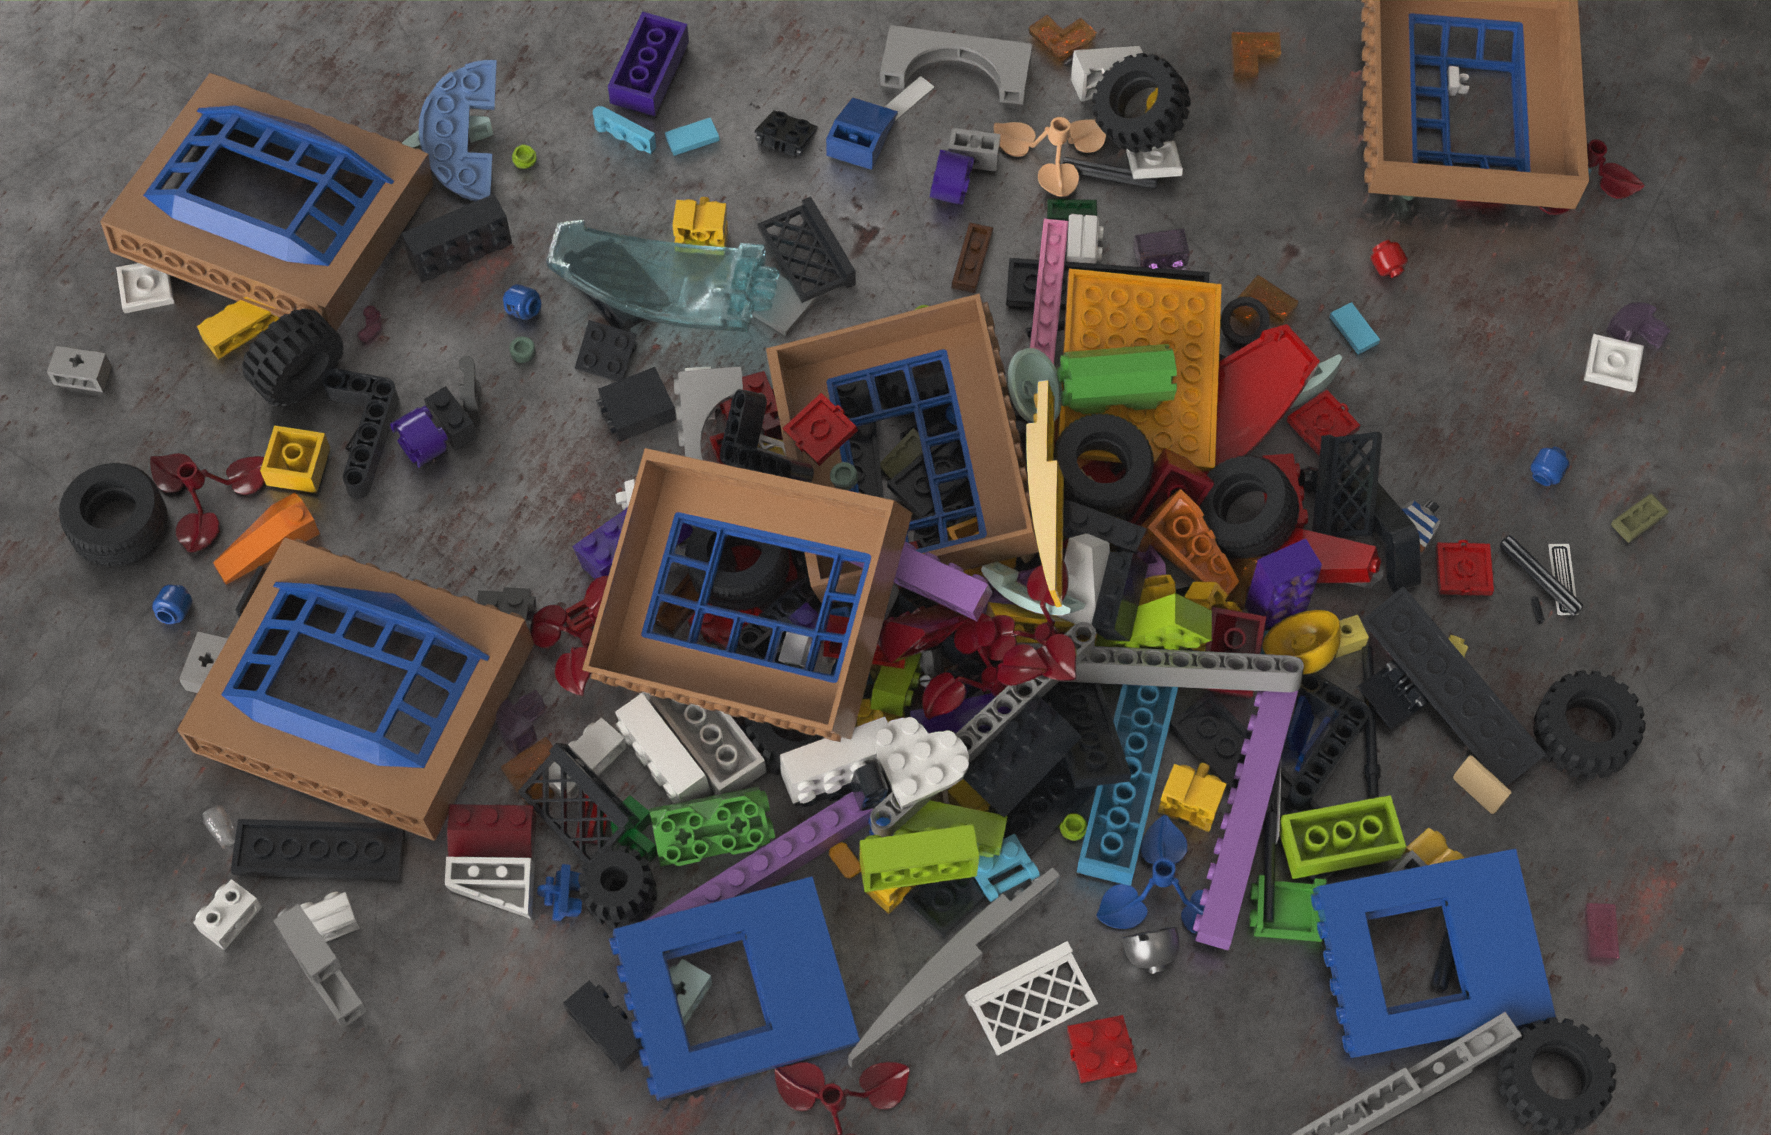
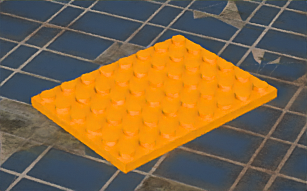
[1058,269,1222,472]

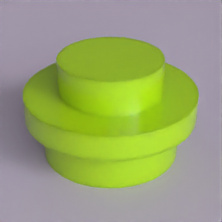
[512,145,537,169]
[1060,813,1087,841]

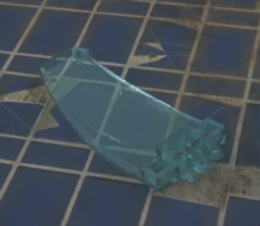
[546,219,780,332]

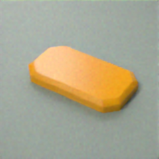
[829,842,861,879]

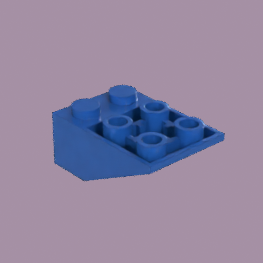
[826,97,898,170]

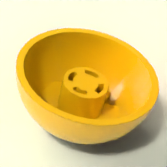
[1262,610,1342,675]

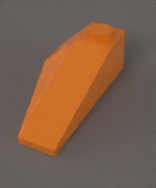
[1141,489,1240,595]
[213,493,320,585]

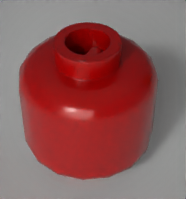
[1370,239,1408,278]

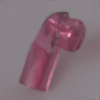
[357,305,382,343]

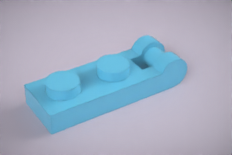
[593,106,657,154]

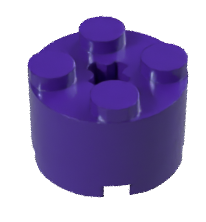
[929,149,974,205]
[391,406,448,468]

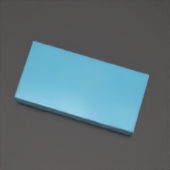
[665,117,719,156]
[1329,302,1380,355]

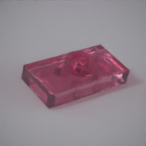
[1585,903,1620,961]

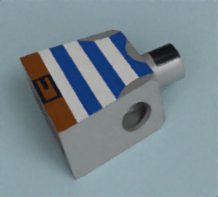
[1401,500,1441,559]

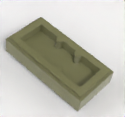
[880,428,923,479]
[1611,493,1669,543]

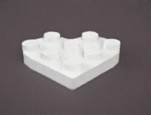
[875,717,969,809]

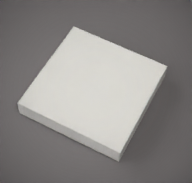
[1126,141,1183,179]
[116,263,175,314]
[1584,334,1644,392]

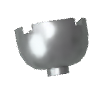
[1122,927,1180,973]

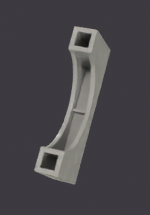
[880,25,1032,105]
[674,366,743,529]
[273,903,367,1028]

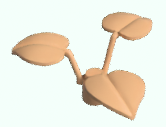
[993,117,1106,197]

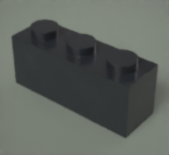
[1091,552,1148,641]
[563,980,643,1072]

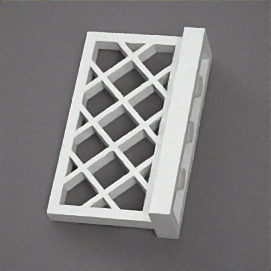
[965,941,1098,1056]

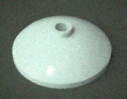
[1007,348,1062,423]

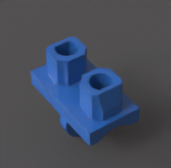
[537,864,582,922]

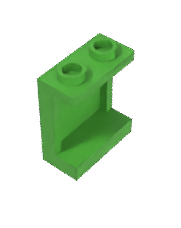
[1249,875,1326,942]

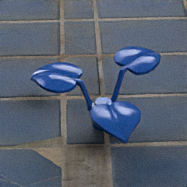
[1097,815,1205,935]

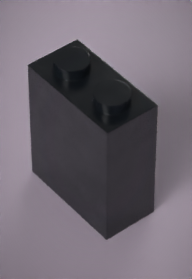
[596,367,676,442]

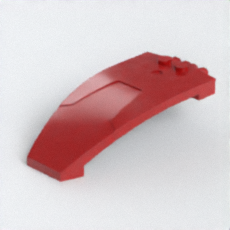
[1106,324,1320,481]

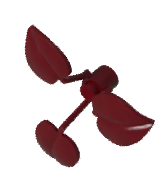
[1538,139,1645,215]
[150,453,265,552]
[982,560,1077,681]
[531,576,608,696]
[923,613,1048,720]
[775,1062,910,1135]

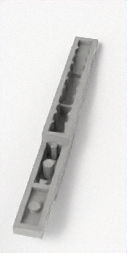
[848,867,1060,1068]
[1291,1012,1522,1135]

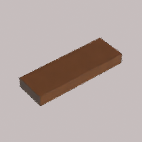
[951,222,993,293]
[655,573,700,635]

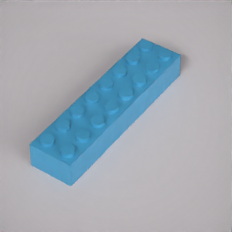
[1076,684,1178,886]

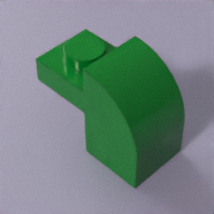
[611,795,657,862]

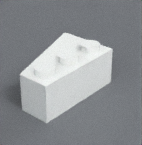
[1071,46,1143,102]
[1055,533,1110,633]
[445,857,535,919]

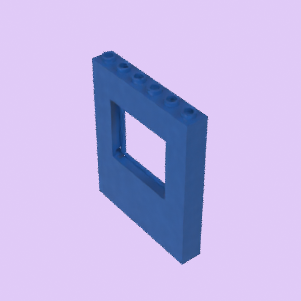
[1311,849,1556,1058]
[609,876,860,1101]

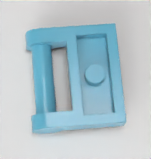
[975,834,1040,902]

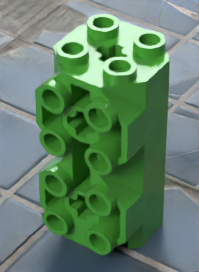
[1057,344,1177,415]
[649,787,775,867]

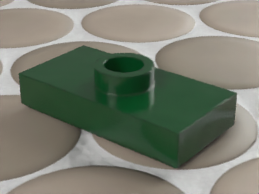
[1047,199,1097,221]

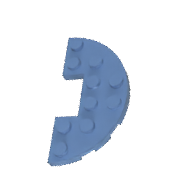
[419,60,497,201]

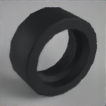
[1220,297,1270,345]

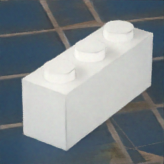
[549,718,626,804]

